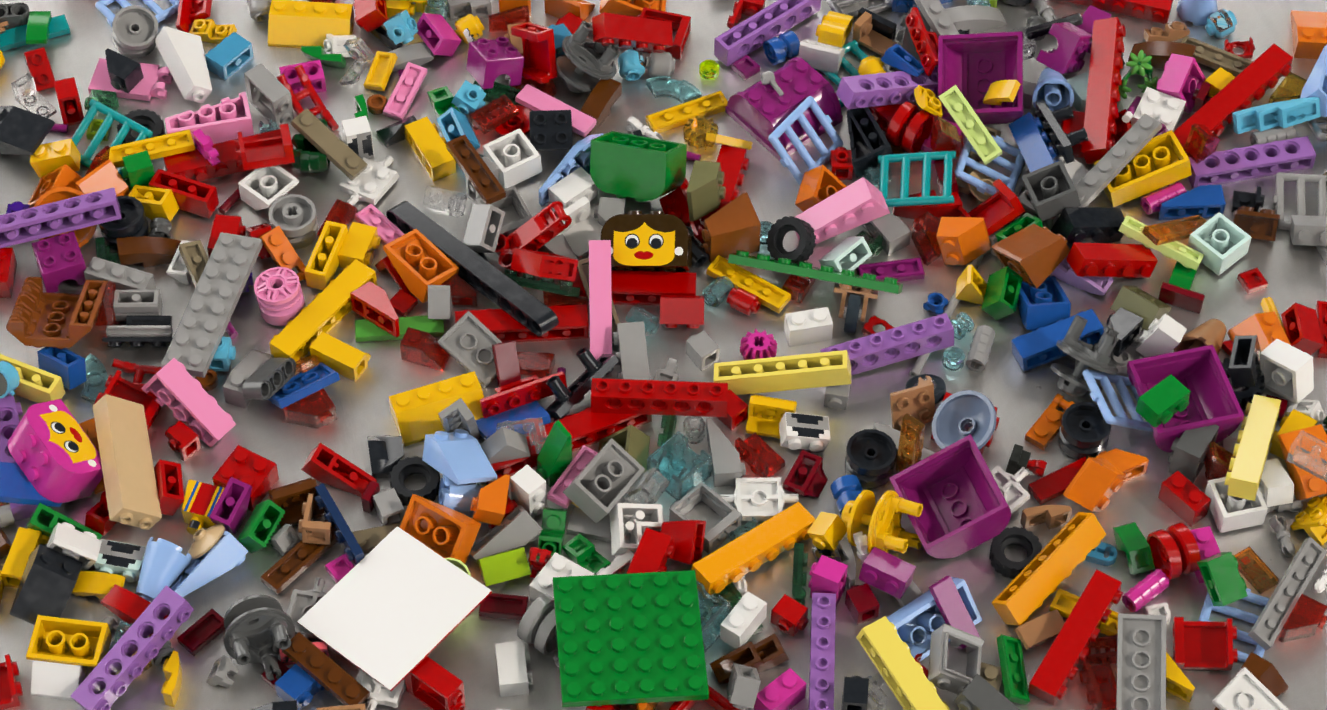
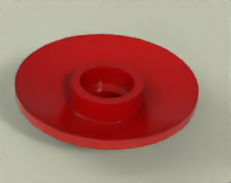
[493,105,531,136]

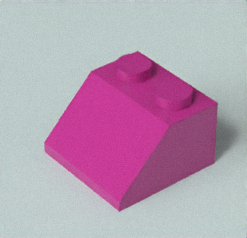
[1156,53,1206,114]

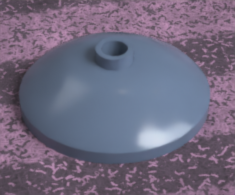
[932,390,997,449]

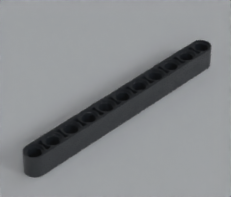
[386,201,559,336]

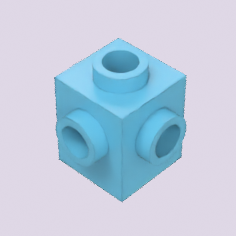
[383,10,418,45]
[451,80,486,117]
[209,336,236,372]

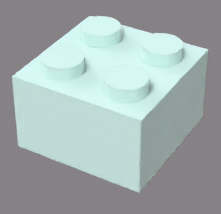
[1187,212,1252,276]

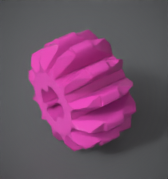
[740,329,777,360]

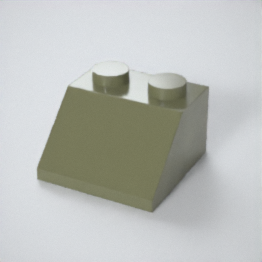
[687,160,726,221]
[1110,286,1172,331]
[598,425,650,478]

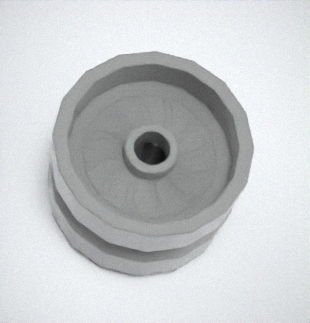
[112,5,158,58]
[268,194,319,250]
[517,594,558,656]

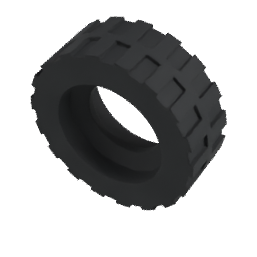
[117,109,166,144]
[766,216,816,264]
[390,456,440,506]
[989,527,1042,579]

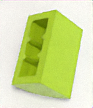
[476,547,531,587]

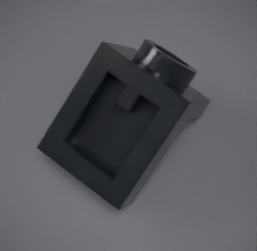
[1231,186,1265,212]

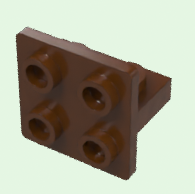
[1232,206,1280,241]
[268,478,325,528]

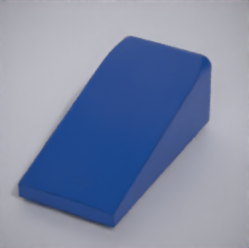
[881,44,925,77]

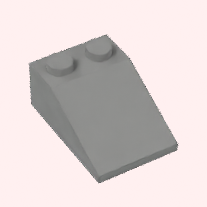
[563,438,645,524]

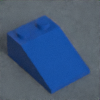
[1017,276,1071,331]

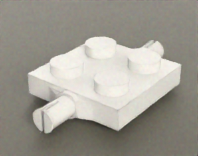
[339,155,399,209]
[991,465,1030,515]
[720,477,798,521]
[356,669,405,710]

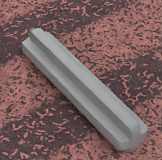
[106,325,173,337]

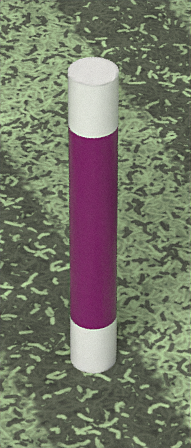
[1122,92,1144,123]

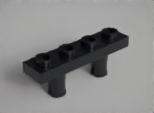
[1034,99,1088,163]
[545,347,619,419]

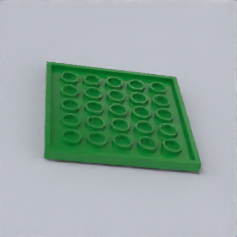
[552,570,709,708]

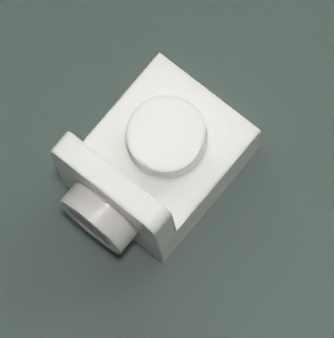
[324,34,356,57]
[1286,399,1325,425]

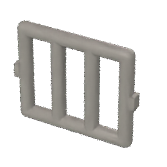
[1273,172,1327,230]

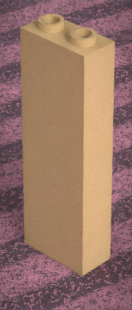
[92,394,162,530]

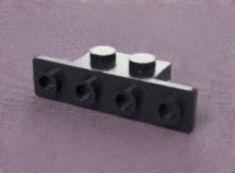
[102,315,173,347]

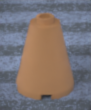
[1174,319,1227,355]

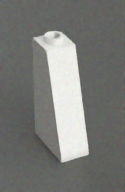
[155,26,212,104]

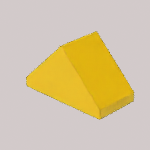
[956,264,987,305]

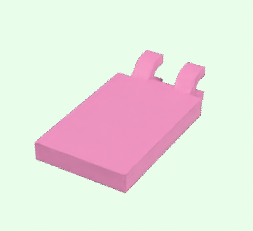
[88,58,173,101]

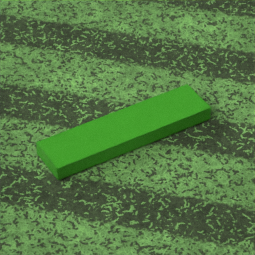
[355,315,444,342]

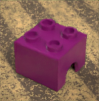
[1036,22,1092,74]
[466,37,524,89]
[31,231,86,293]

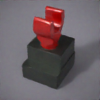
[1006,444,1047,477]

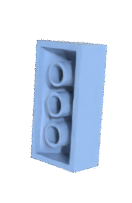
[887,577,982,662]

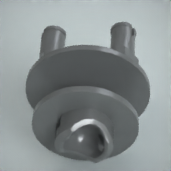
[556,21,620,93]
[1050,315,1119,397]
[223,595,295,681]

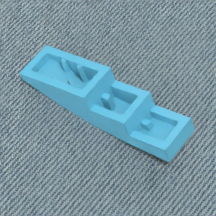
[1232,97,1321,134]

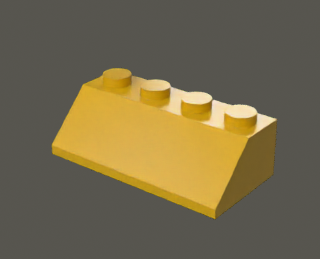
[268,0,355,49]
[389,371,484,447]

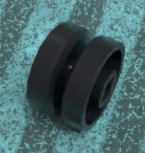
[98,196,150,250]
[1058,402,1111,460]
[845,429,897,488]

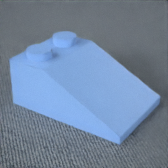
[422,429,497,485]

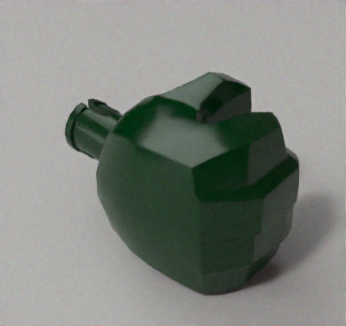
[292,118,330,173]

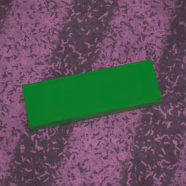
[996,634,1030,705]

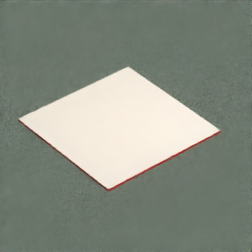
[297,526,492,691]

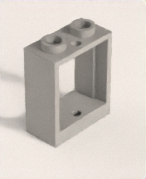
[244,64,294,129]
[475,186,532,237]
[669,482,742,554]

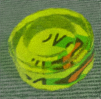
[699,60,720,80]

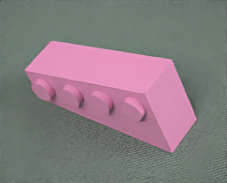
[165,91,254,145]
[795,177,890,244]
[141,358,236,448]

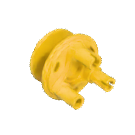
[841,490,923,554]

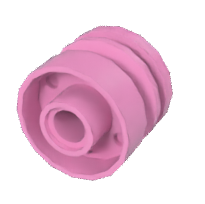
[254,267,306,326]

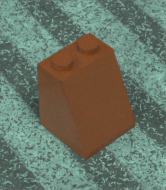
[701,192,761,263]
[991,224,1070,289]

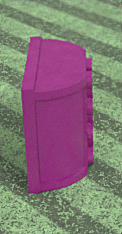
[938,31,1023,125]
[725,57,843,161]
[1127,345,1244,453]
[889,434,1011,559]

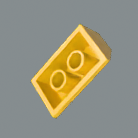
[26,615,112,667]

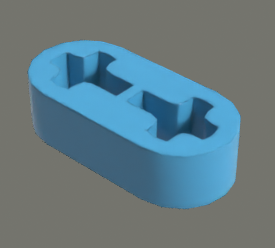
[1085,542,1117,566]

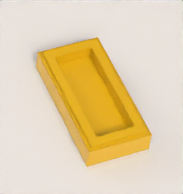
[363,51,398,92]
[705,133,753,150]

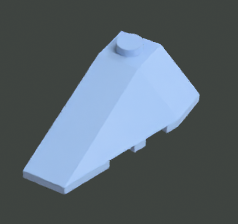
[1300,45,1327,117]
[539,133,604,206]
[170,531,249,597]

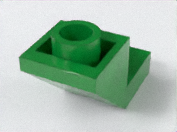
[537,508,567,559]
[1113,522,1155,574]

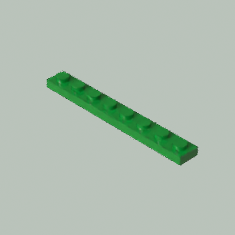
[728,250,903,294]

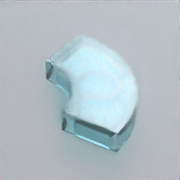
[646,76,702,103]
[81,353,108,404]

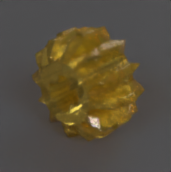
[683,115,718,151]

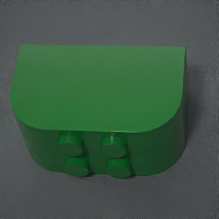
[590,131,687,202]

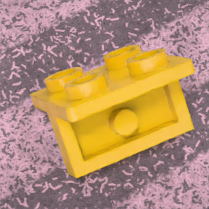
[746,395,797,439]
[1290,496,1327,546]

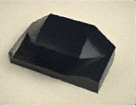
[367,435,404,478]

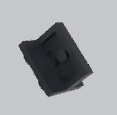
[529,110,573,151]

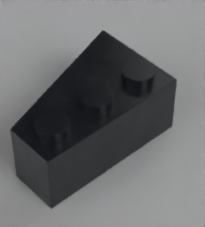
[846,107,893,178]
[1051,207,1125,250]

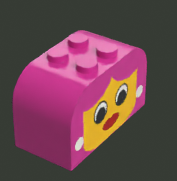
[8,399,103,503]

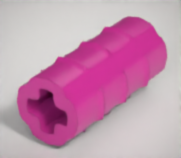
[1141,182,1186,215]
[1122,569,1170,613]

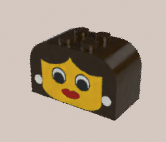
[601,211,692,272]

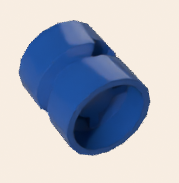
[763,30,800,65]
[830,475,862,515]

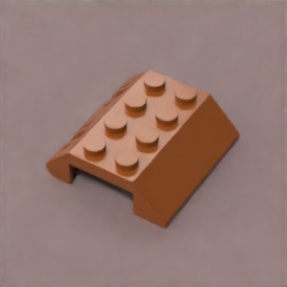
[6,277,108,349]

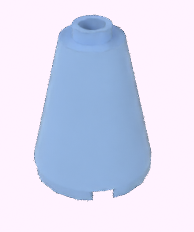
[1177,0,1218,26]
[1032,67,1074,111]
[438,475,484,517]
[135,537,192,603]

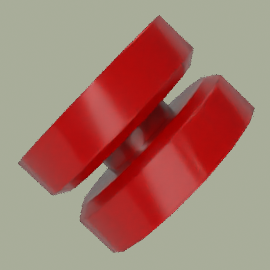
[886,101,935,153]
[1147,523,1201,581]

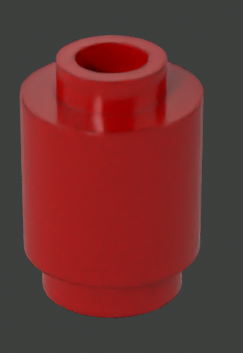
[726,287,761,316]

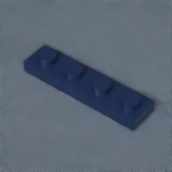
[314,483,364,565]

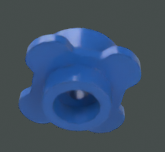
[923,293,948,315]

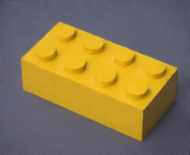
[1094,130,1192,207]

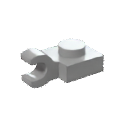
[653,357,679,381]

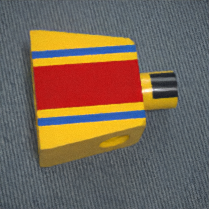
[182,479,225,535]

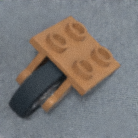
[834,283,878,334]
[890,374,946,431]

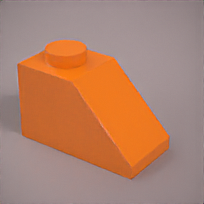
[1095,448,1149,483]
[470,474,510,526]

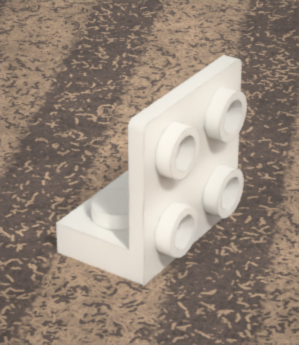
[556,196,603,259]

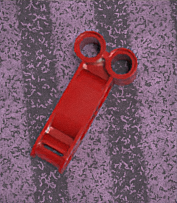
[495,201,572,275]

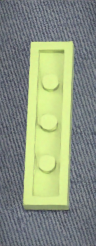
[938,85,1003,165]
[1118,215,1204,270]

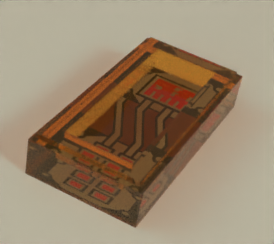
[1234,546,1279,594]

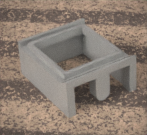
[928,623,984,695]

